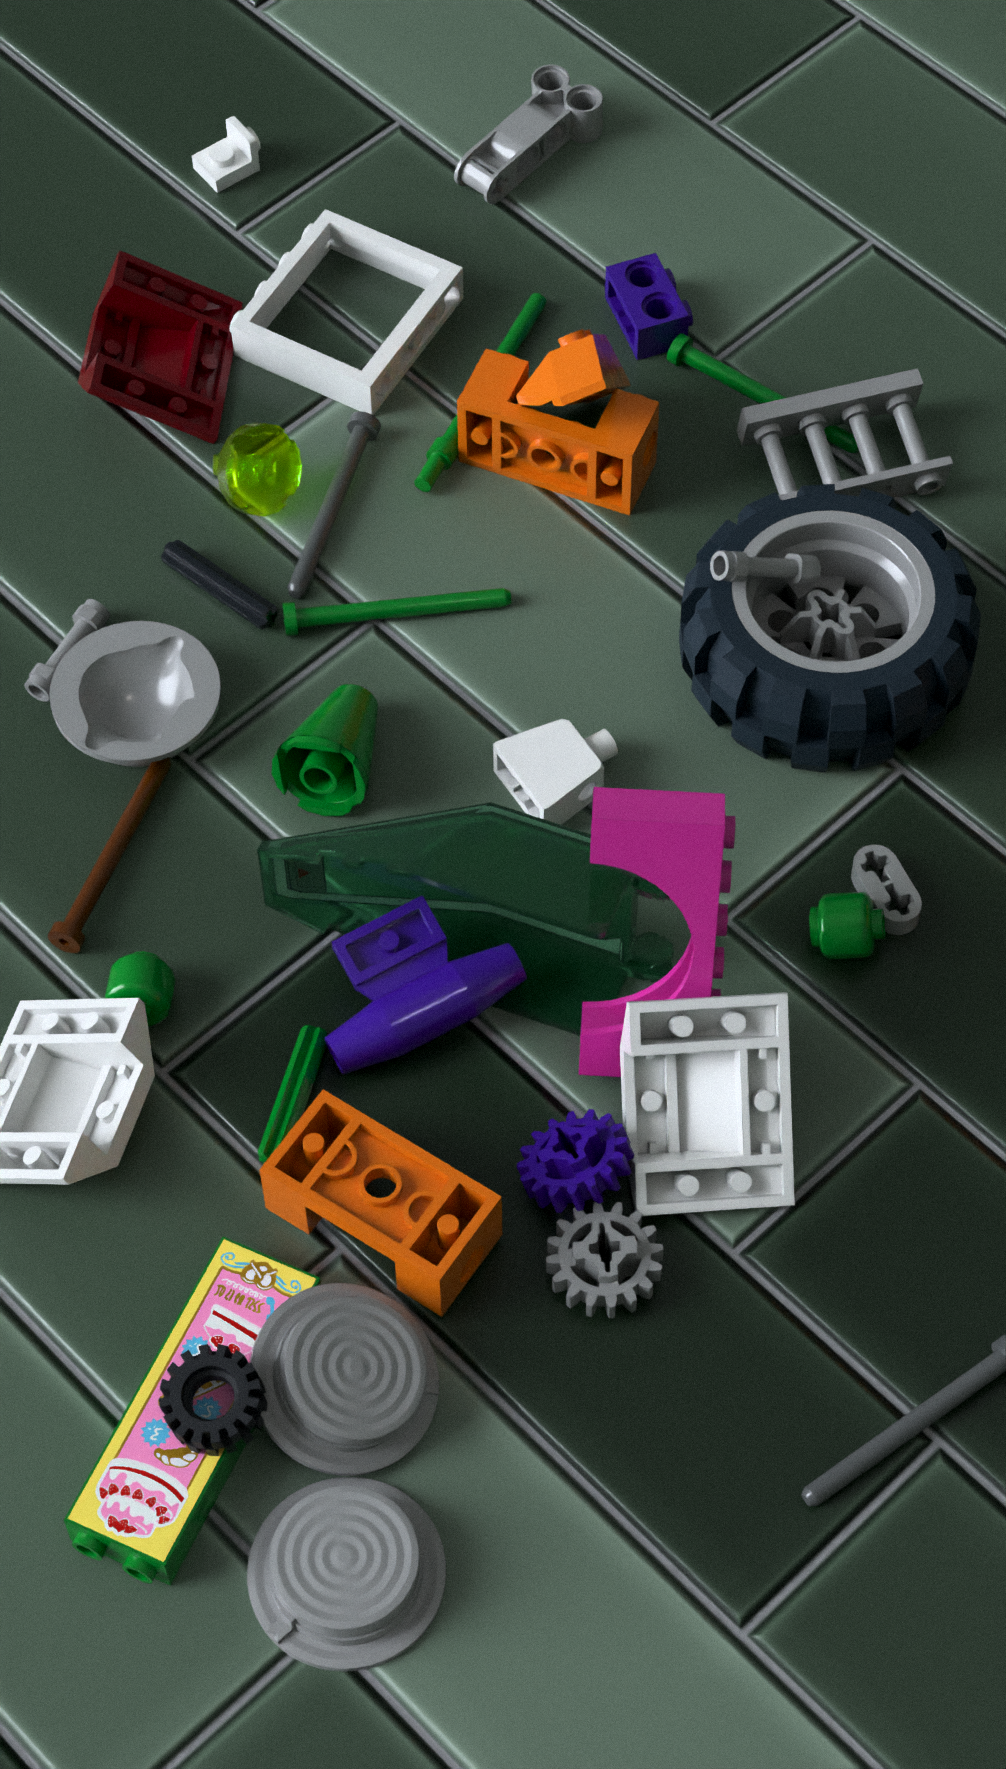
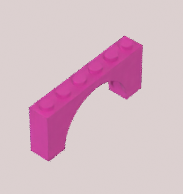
[579,787,735,1077]

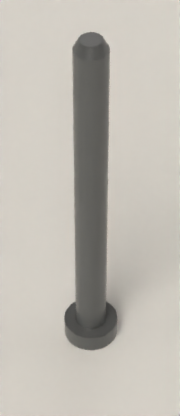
[287,411,381,598]
[801,1335,1006,1507]

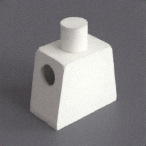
[493,719,618,837]

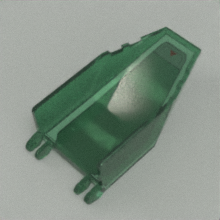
[257,802,674,1036]

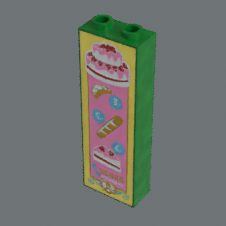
[64,1236,321,1586]

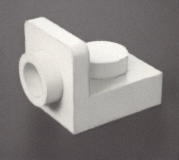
[192,116,261,193]

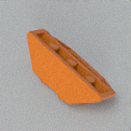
[516,329,631,406]

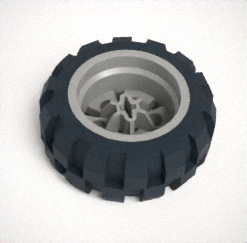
[679,484,981,773]

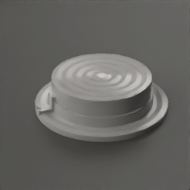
[49,621,221,767]
[250,1283,440,1476]
[247,1477,446,1672]

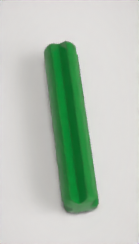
[258,1025,327,1164]

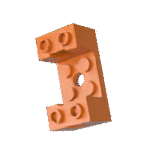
[457,348,659,516]
[259,1089,503,1317]

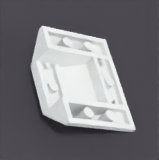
[620,992,795,1216]
[0,998,155,1185]

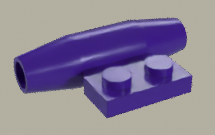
[324,895,527,1075]

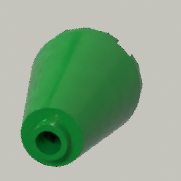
[271,684,379,816]

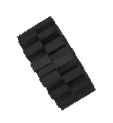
[159,1344,268,1456]

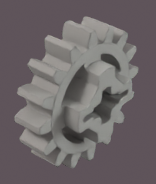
[546,1201,663,1318]

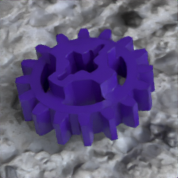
[517,1109,635,1213]

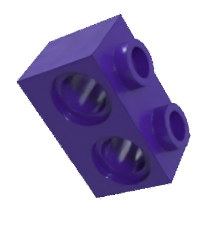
[605,253,693,360]

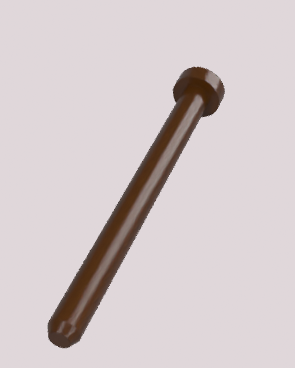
[48,757,171,953]

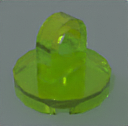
[213,422,302,517]

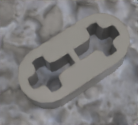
[851,844,922,935]

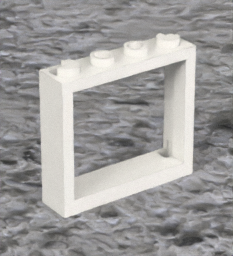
[230,209,464,415]

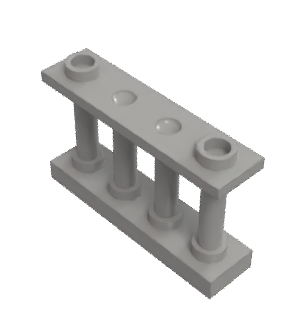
[737,368,953,500]

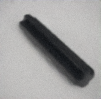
[161,540,279,630]

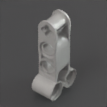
[454,64,603,205]

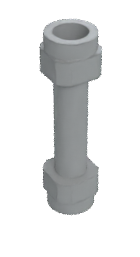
[710,551,821,584]
[24,599,110,702]

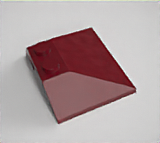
[78,250,243,444]

